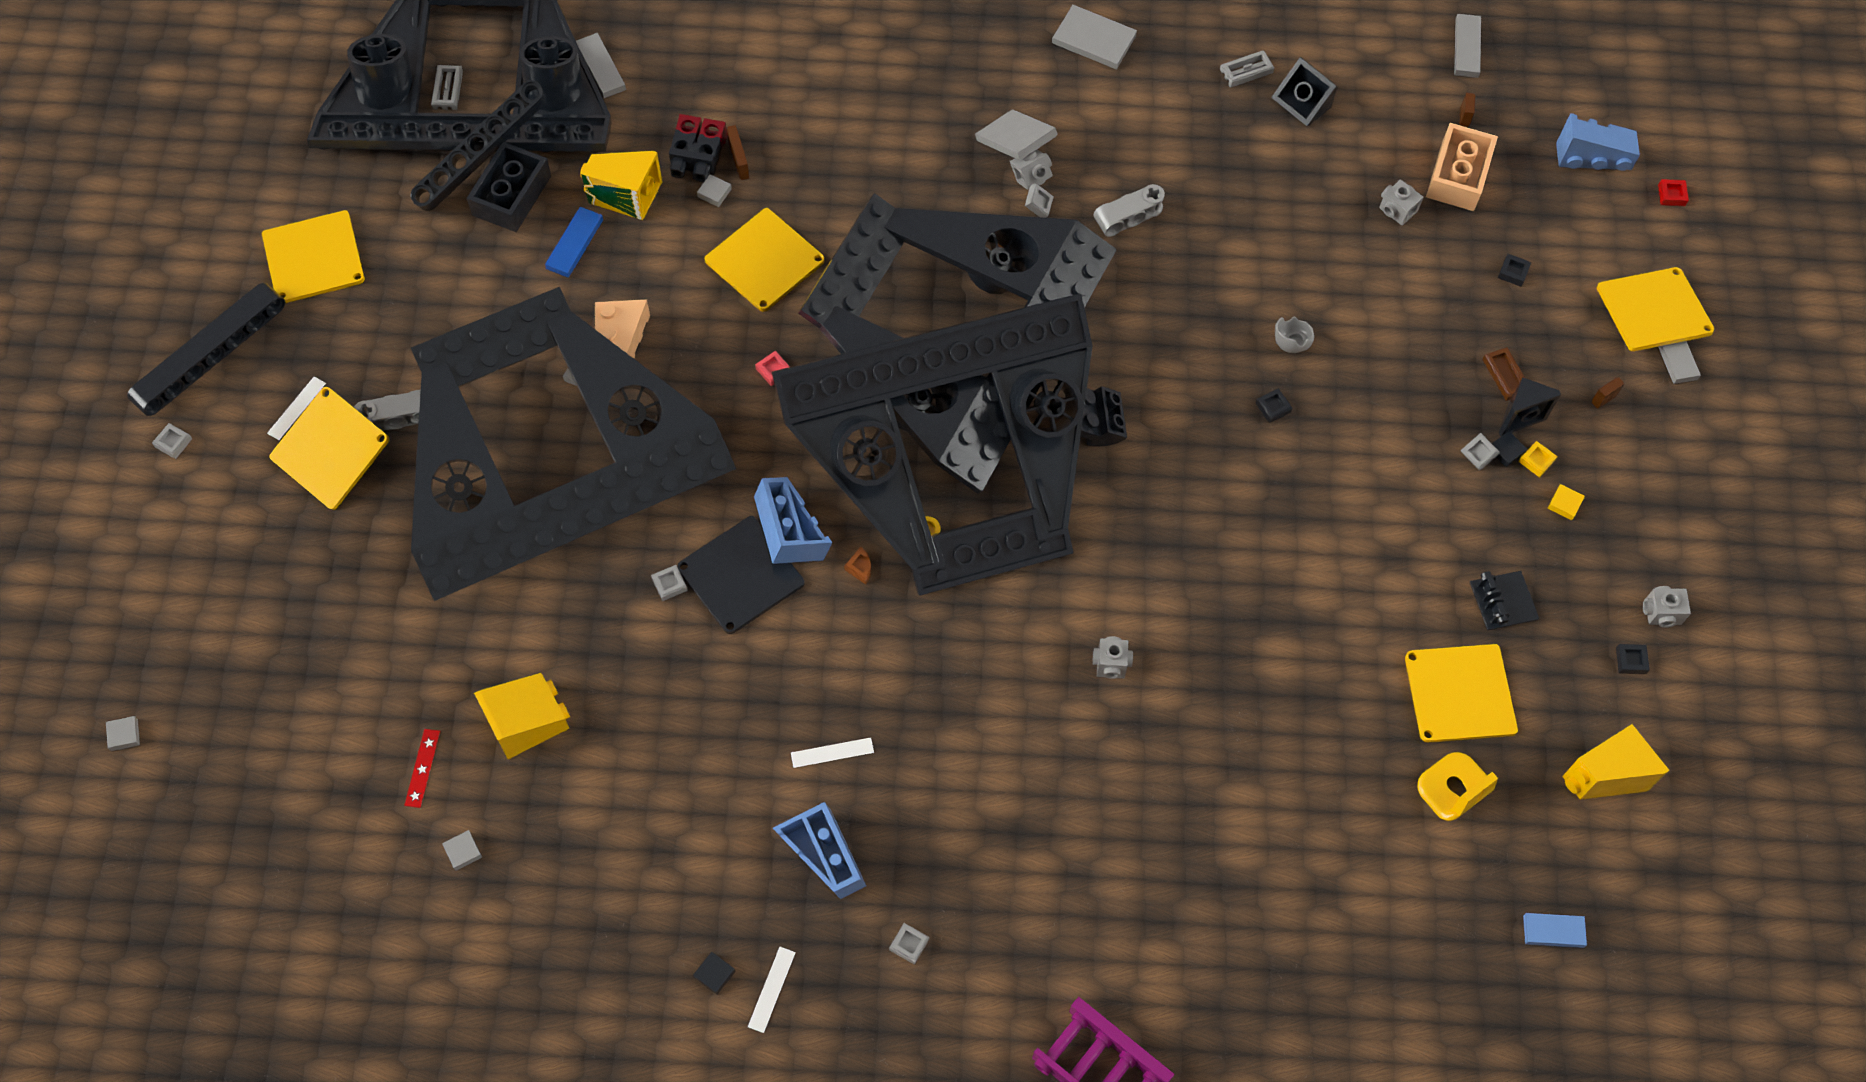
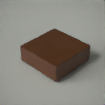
[1459,93,1476,128]
[1591,377,1625,409]

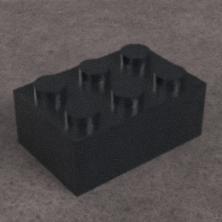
[467,142,552,233]

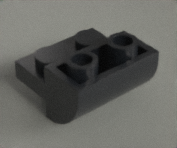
[1080,386,1127,447]

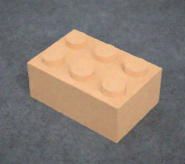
[1426,123,1498,211]

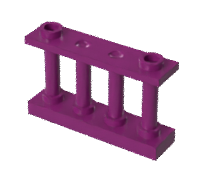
[1032,996,1174,1082]

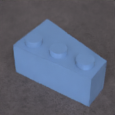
[1556,113,1640,171]
[754,477,832,564]
[773,802,866,899]

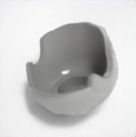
[1275,316,1314,353]

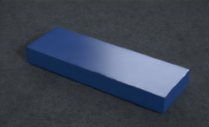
[545,207,603,278]

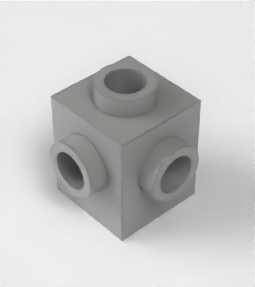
[1010,149,1053,190]
[1379,179,1423,225]
[1643,586,1691,628]
[1093,636,1133,679]

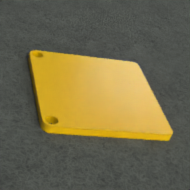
[704,208,824,312]
[262,210,365,303]
[1597,267,1714,352]
[270,387,389,510]
[1405,644,1518,742]

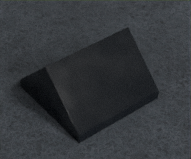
[1271,57,1338,126]
[1498,377,1561,436]

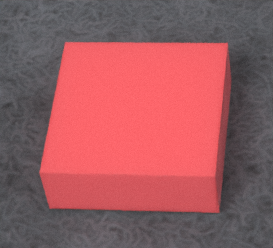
[755,351,790,386]

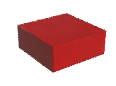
[1658,179,1689,206]

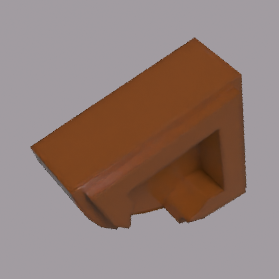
[844,547,871,585]

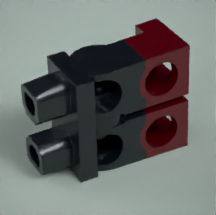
[669,114,728,183]

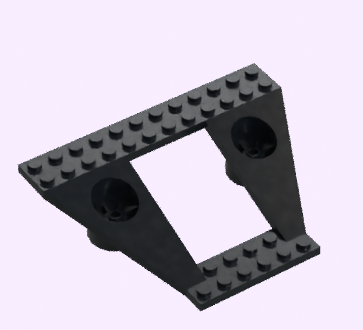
[307,0,612,153]
[798,193,1117,494]
[411,286,736,601]
[772,294,1093,596]

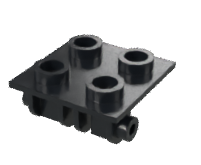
[1469,571,1539,631]

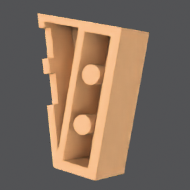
[595,299,650,359]

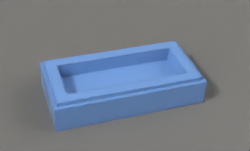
[1523,913,1587,948]

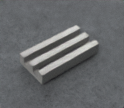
[1220,50,1274,88]
[431,65,463,110]

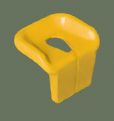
[1418,752,1498,821]

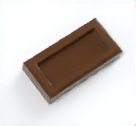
[727,125,749,180]
[1482,347,1525,401]

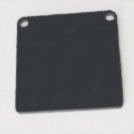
[677,516,805,634]

